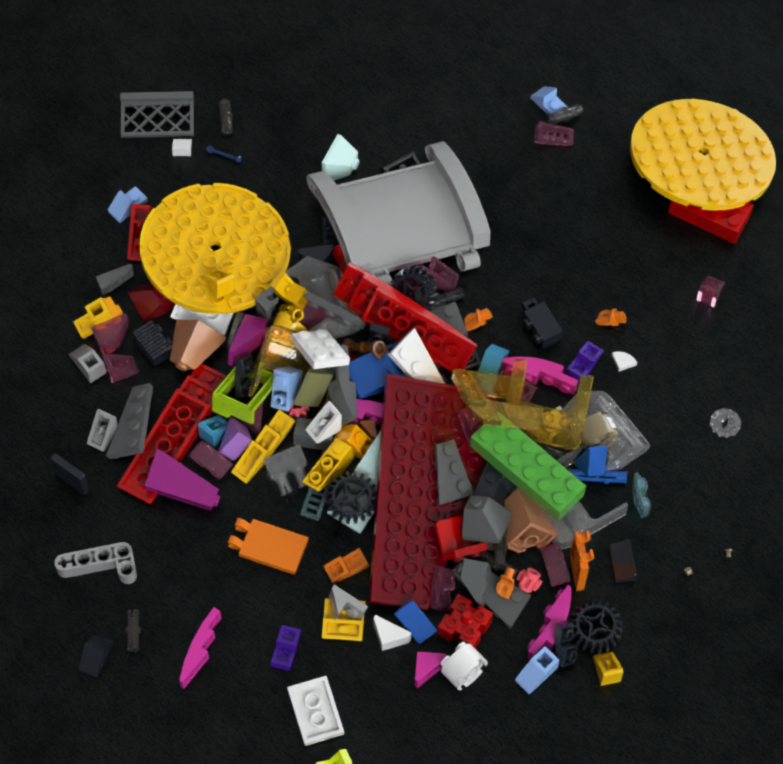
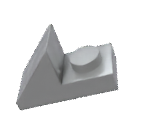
[329,585,368,621]

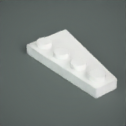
[388,328,445,384]

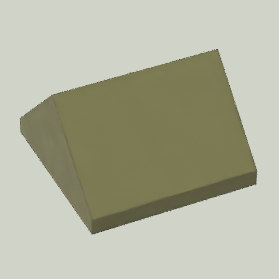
[293,367,333,407]

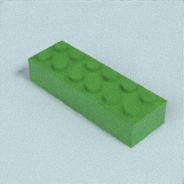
[470,411,586,522]

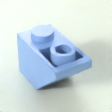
[271,366,303,411]
[515,646,560,695]

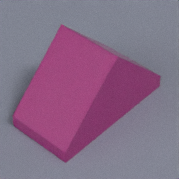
[415,652,447,688]

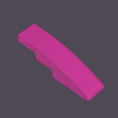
[179,607,221,689]

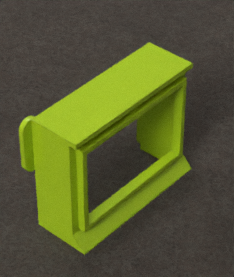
[212,365,274,424]

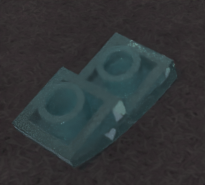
[632,472,651,518]

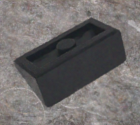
[380,151,420,174]
[609,539,637,583]

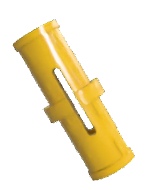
[279,304,304,321]

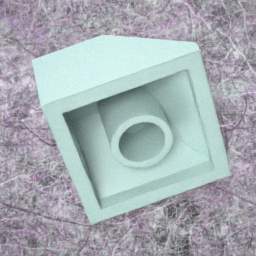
[322,134,359,180]

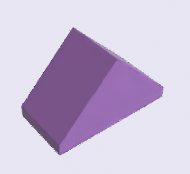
[218,417,252,461]

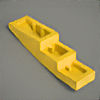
[231,410,296,483]

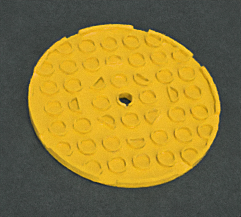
[630,99,776,211]
[140,183,291,314]

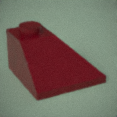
[127,282,175,323]

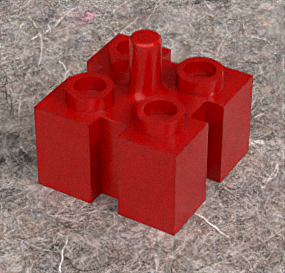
[437,594,493,649]

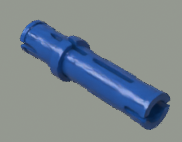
[568,468,627,484]

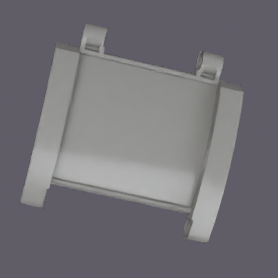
[307,141,490,287]

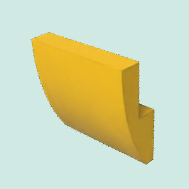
[322,598,365,641]

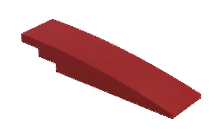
[333,262,477,376]
[117,363,227,505]

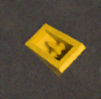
[203,268,235,299]
[593,651,623,686]

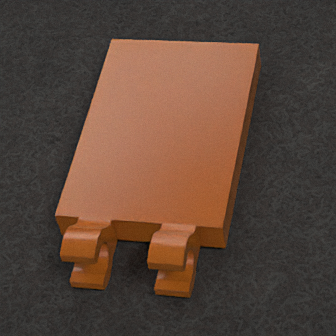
[228,518,309,575]
[569,531,594,591]

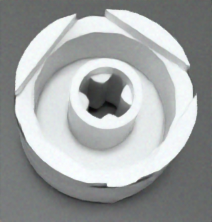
[440,642,488,690]

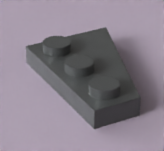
[304,291,366,330]
[434,440,474,506]

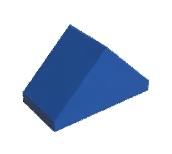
[574,445,607,476]

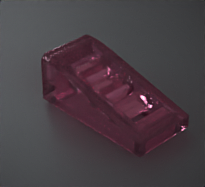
[534,121,574,146]

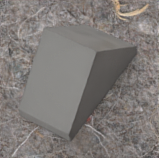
[87,409,118,452]

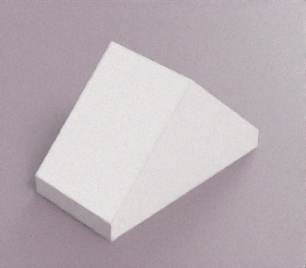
[305,401,342,443]
[374,615,411,651]

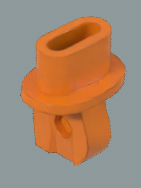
[464,308,493,332]
[595,308,626,326]
[496,567,515,600]

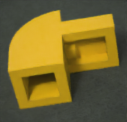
[270,271,309,311]
[73,297,114,339]

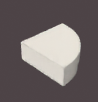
[611,352,637,371]

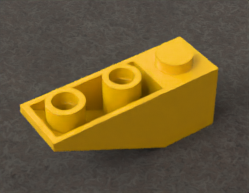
[302,438,354,492]

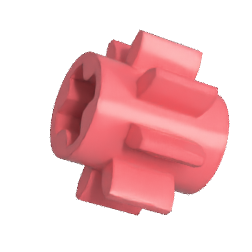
[286,402,310,419]
[516,568,543,593]

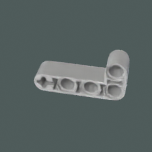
[55,542,137,584]

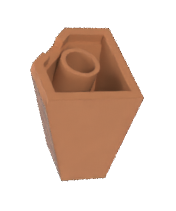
[170,320,227,371]
[503,488,558,553]

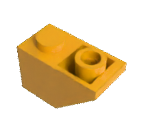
[333,424,373,460]

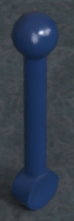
[206,146,242,163]

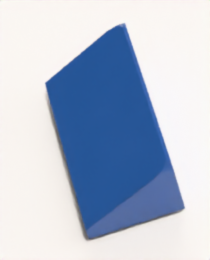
[394,600,437,644]

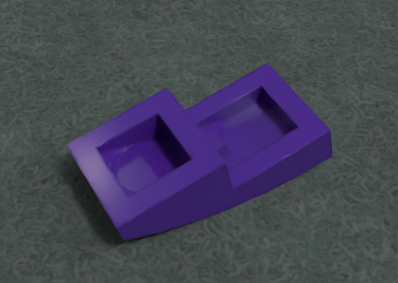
[566,341,604,383]
[271,625,301,671]

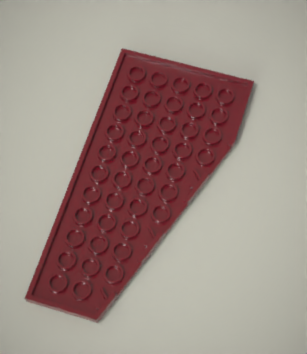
[369,374,497,611]

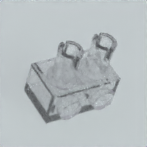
[263,444,307,496]

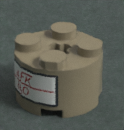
[574,412,619,451]

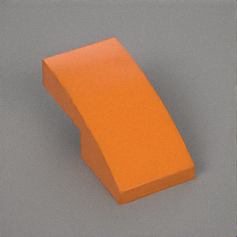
[324,548,370,583]

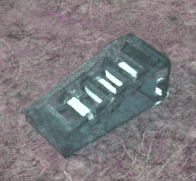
[300,483,331,521]

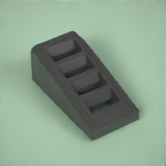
[96,264,134,296]

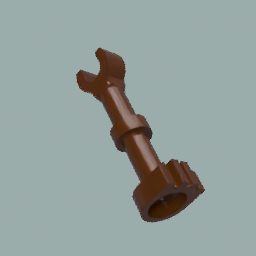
[341,338,388,360]

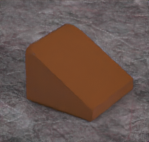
[359,419,377,441]

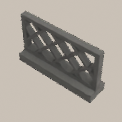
[120,91,194,138]

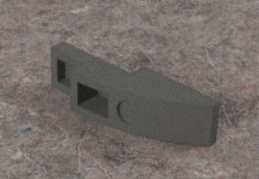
[327,345,357,425]

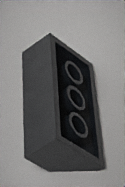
[474,461,518,507]

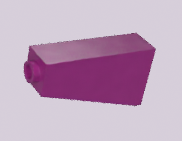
[144,449,220,511]

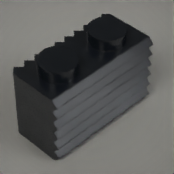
[132,320,173,366]

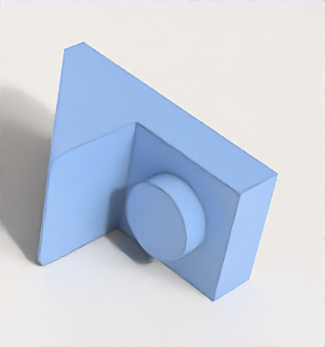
[530,86,568,121]
[108,186,148,223]

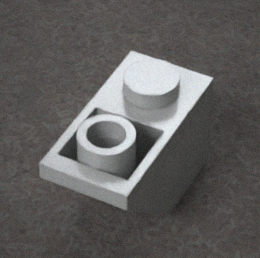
[69,344,106,383]

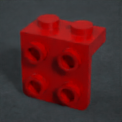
[434,515,488,563]

